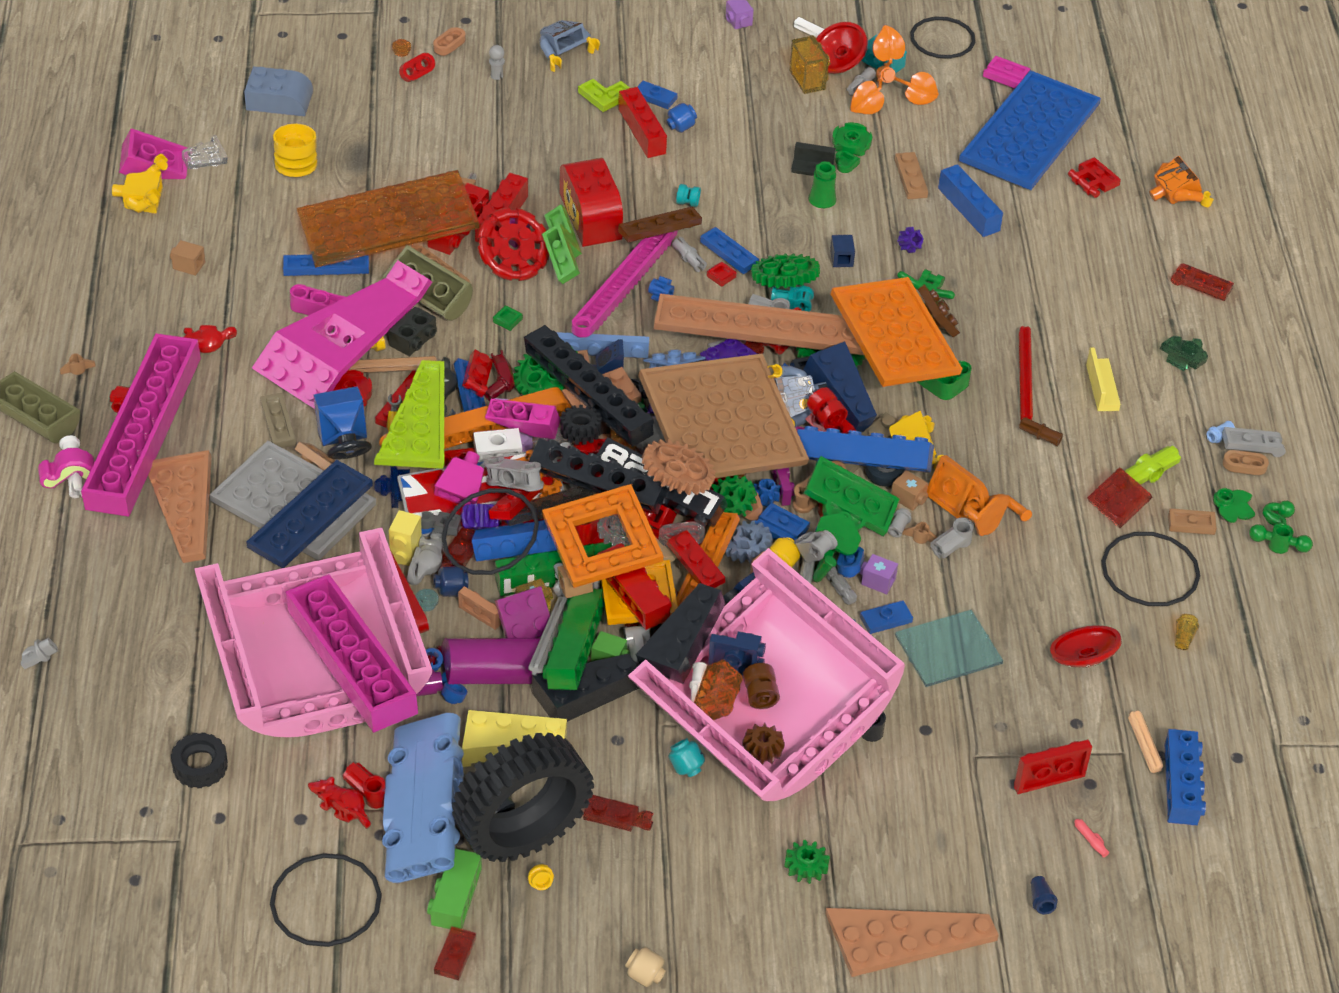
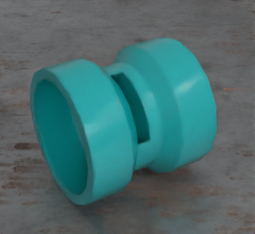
[676,184,701,207]

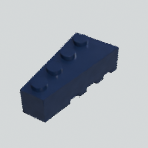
[803,341,877,432]

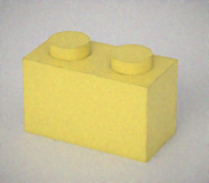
[389,510,422,566]

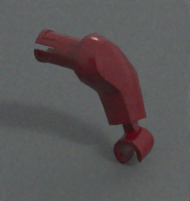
[484,350,515,402]

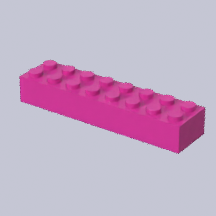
[285,574,418,733]

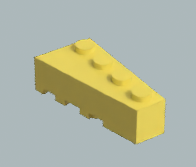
[462,710,567,767]

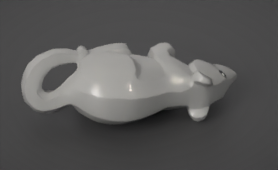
[407,530,447,585]

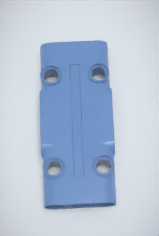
[382,713,464,883]

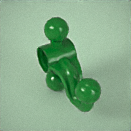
[1249,500,1313,554]

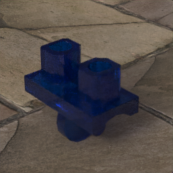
[374,466,410,508]

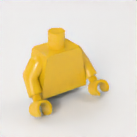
[112,154,168,213]
[889,411,944,469]

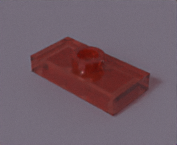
[434,926,476,981]

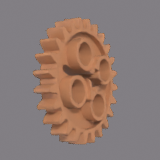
[641,439,716,495]

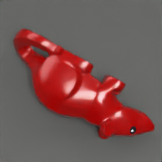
[177,325,237,353]
[308,777,371,829]

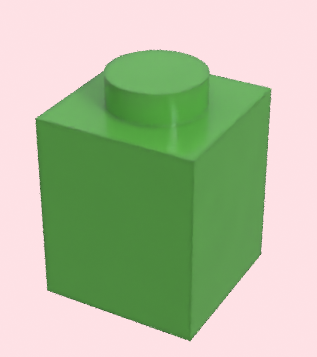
[591,631,630,662]

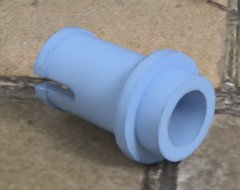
[1206,421,1235,443]

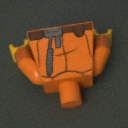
[1149,156,1214,207]

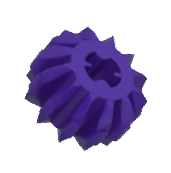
[461,504,500,529]

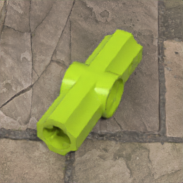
[1118,446,1181,491]

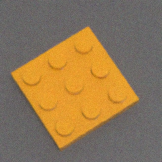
[601,560,678,625]

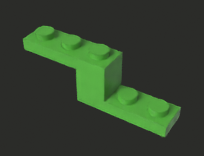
[542,205,582,284]

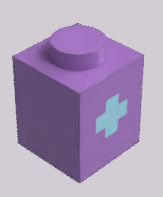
[860,554,898,594]

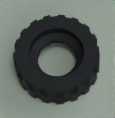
[171,732,228,789]

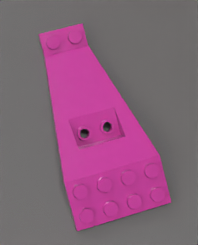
[252,260,432,409]

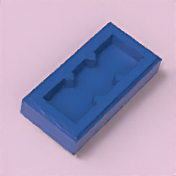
[638,81,678,109]
[860,600,913,634]

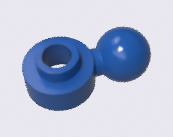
[441,671,468,704]

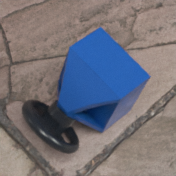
[313,386,372,460]

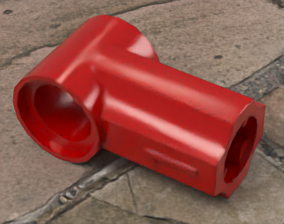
[343,762,386,809]

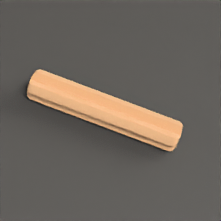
[1128,711,1163,773]

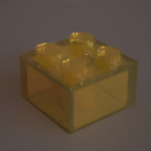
[789,35,830,94]

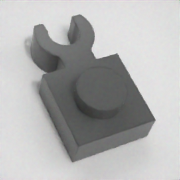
[421,511,462,536]

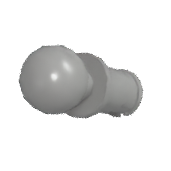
[489,45,505,80]

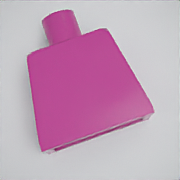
[434,451,484,506]

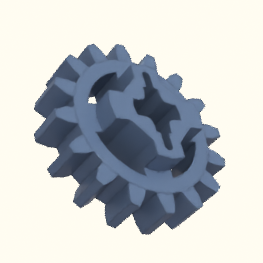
[725,520,773,563]

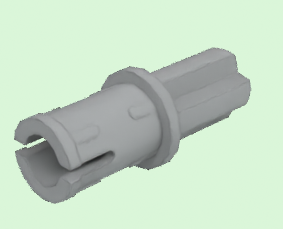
[847,67,876,96]

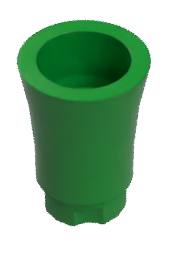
[808,161,837,209]

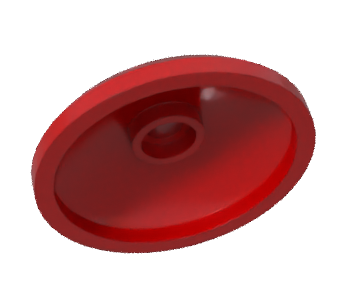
[812,22,868,74]
[1050,625,1122,668]

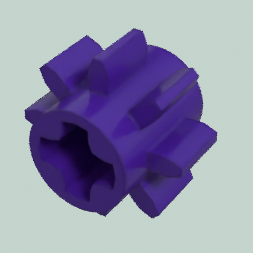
[897,227,924,253]

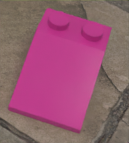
[119,128,189,179]

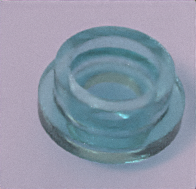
[415,589,439,611]

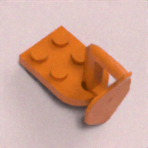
[927,455,1032,536]

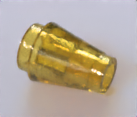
[1175,614,1199,650]

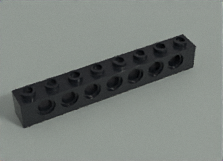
[524,325,654,447]

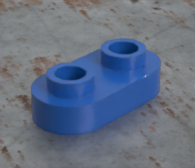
[837,547,864,578]

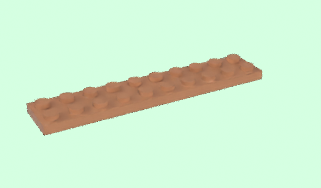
[654,294,864,355]

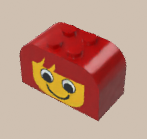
[559,157,623,247]

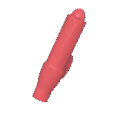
[1074,819,1109,857]

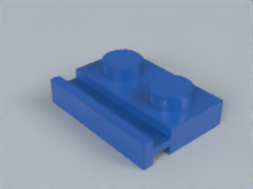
[755,503,810,540]

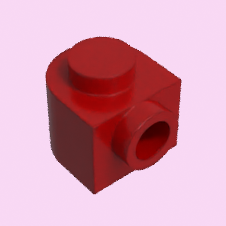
[110,386,130,413]

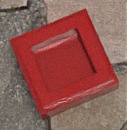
[707,262,737,287]

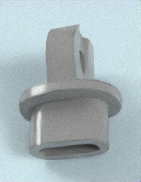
[21,638,58,669]

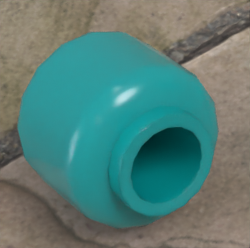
[668,739,705,777]

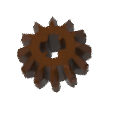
[742,723,785,765]

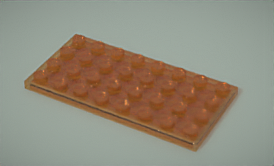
[297,170,479,268]

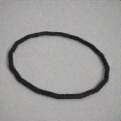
[441,488,539,575]
[1101,532,1201,606]
[270,853,382,947]

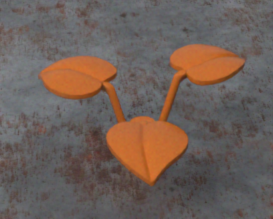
[850,25,939,114]

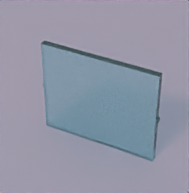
[895,610,1003,687]

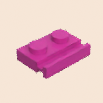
[983,55,1031,88]

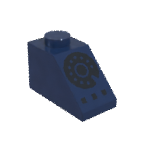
[594,339,624,374]

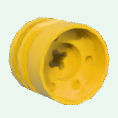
[273,123,317,177]

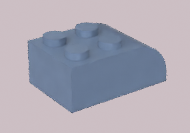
[244,66,313,116]

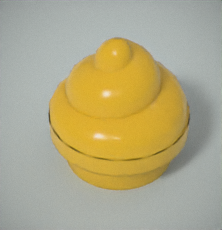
[528,864,554,890]

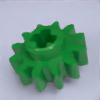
[784,840,830,884]

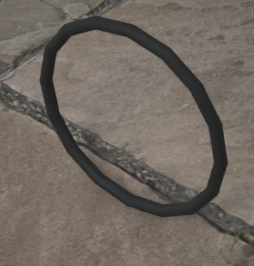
[910,16,976,59]

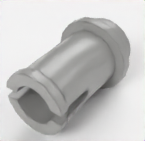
[888,508,912,538]

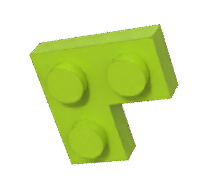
[578,79,630,112]

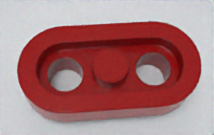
[399,53,435,82]

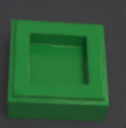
[493,305,523,331]

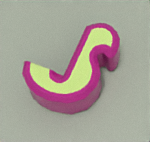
[38,448,95,488]

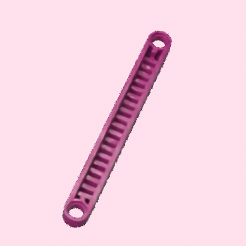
[571,230,678,337]

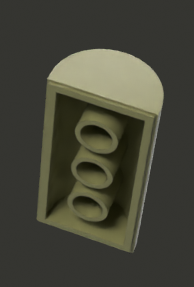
[381,245,473,321]
[0,371,80,443]

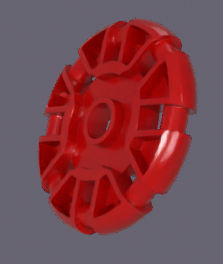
[477,207,550,281]

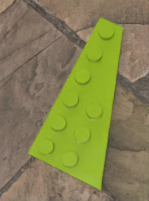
[374,360,444,469]

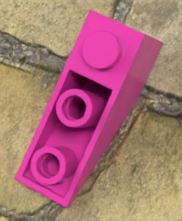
[485,399,561,439]

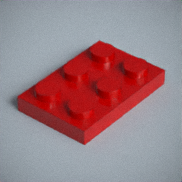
[1014,739,1092,794]

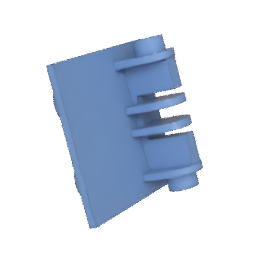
[643,350,705,368]

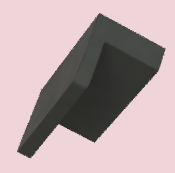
[791,142,836,176]

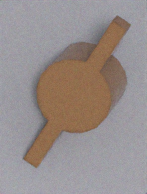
[60,353,95,375]
[903,522,937,544]

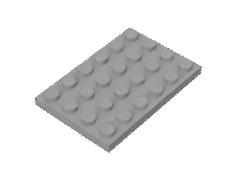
[209,441,376,561]

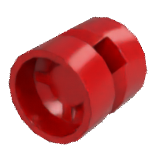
[807,387,848,429]

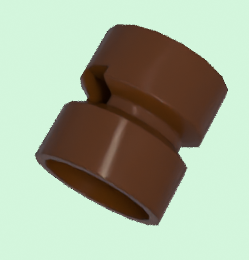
[743,663,780,709]

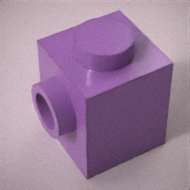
[725,0,753,29]

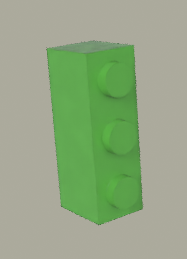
[427,849,482,932]

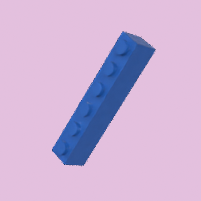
[797,426,934,472]

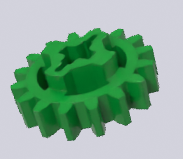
[711,475,757,517]

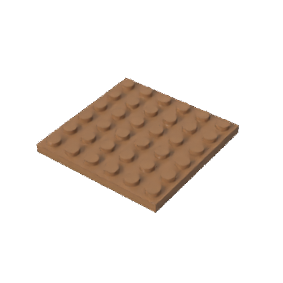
[638,354,809,478]

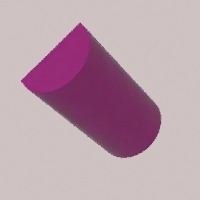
[441,638,543,684]

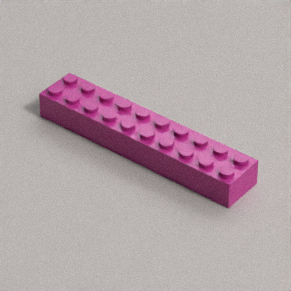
[81,333,201,517]

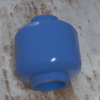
[666,103,697,133]

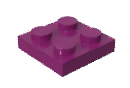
[495,586,550,638]

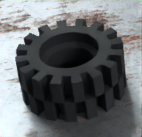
[560,405,602,445]

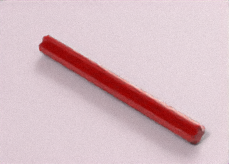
[1019,326,1033,420]

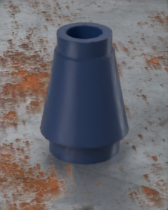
[1030,876,1058,915]

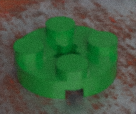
[832,122,873,156]

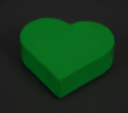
[835,151,861,173]

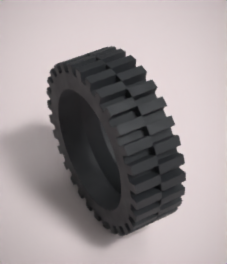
[452,733,594,862]

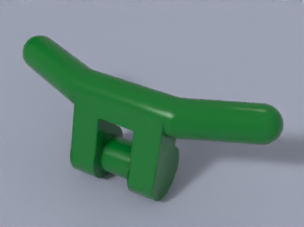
[897,269,955,299]

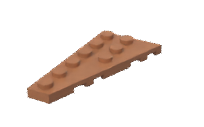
[148,450,212,563]
[825,908,999,977]

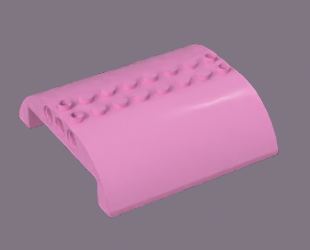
[194,528,432,737]
[628,548,905,801]

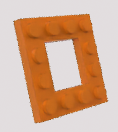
[542,484,664,588]

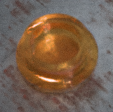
[392,39,411,57]

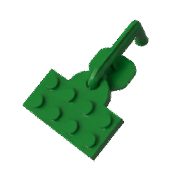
[803,456,900,583]

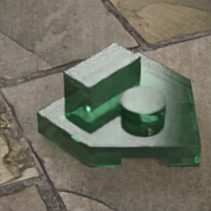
[1160,336,1208,371]

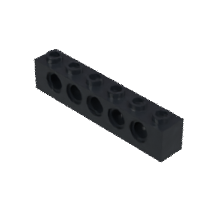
[528,438,668,514]

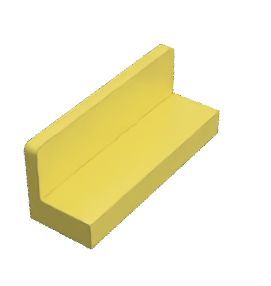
[1086,347,1121,411]

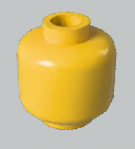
[769,537,801,568]

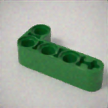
[917,361,972,400]

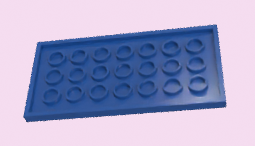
[959,70,1101,190]

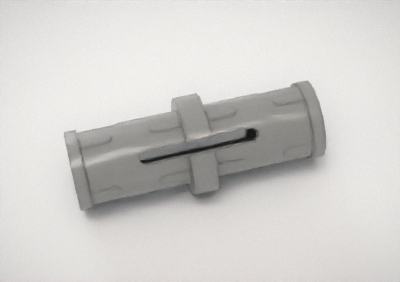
[672,237,707,272]

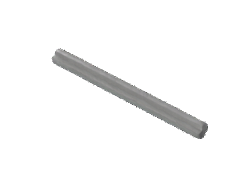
[528,595,568,675]

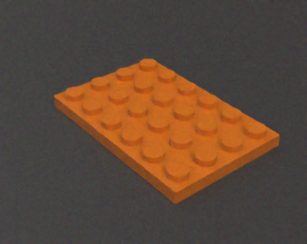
[830,277,962,387]

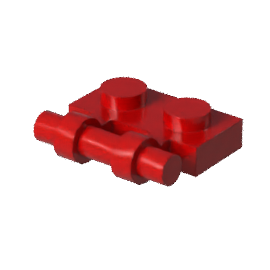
[1068,157,1121,198]

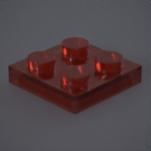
[1087,467,1153,528]

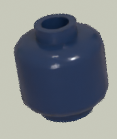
[433,566,469,597]

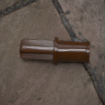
[1019,418,1063,447]

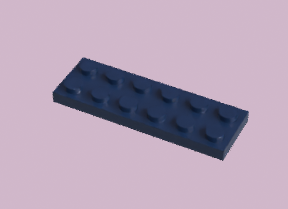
[246,460,373,568]

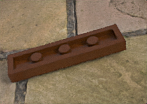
[618,206,702,242]

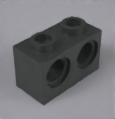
[388,306,437,357]

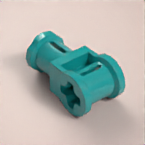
[771,286,814,312]

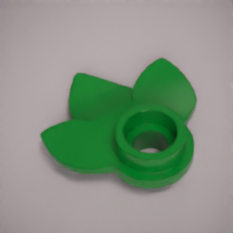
[1213,488,1255,523]

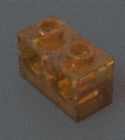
[693,659,743,720]

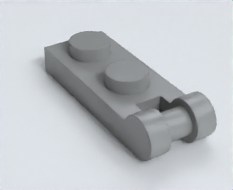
[1222,427,1286,457]

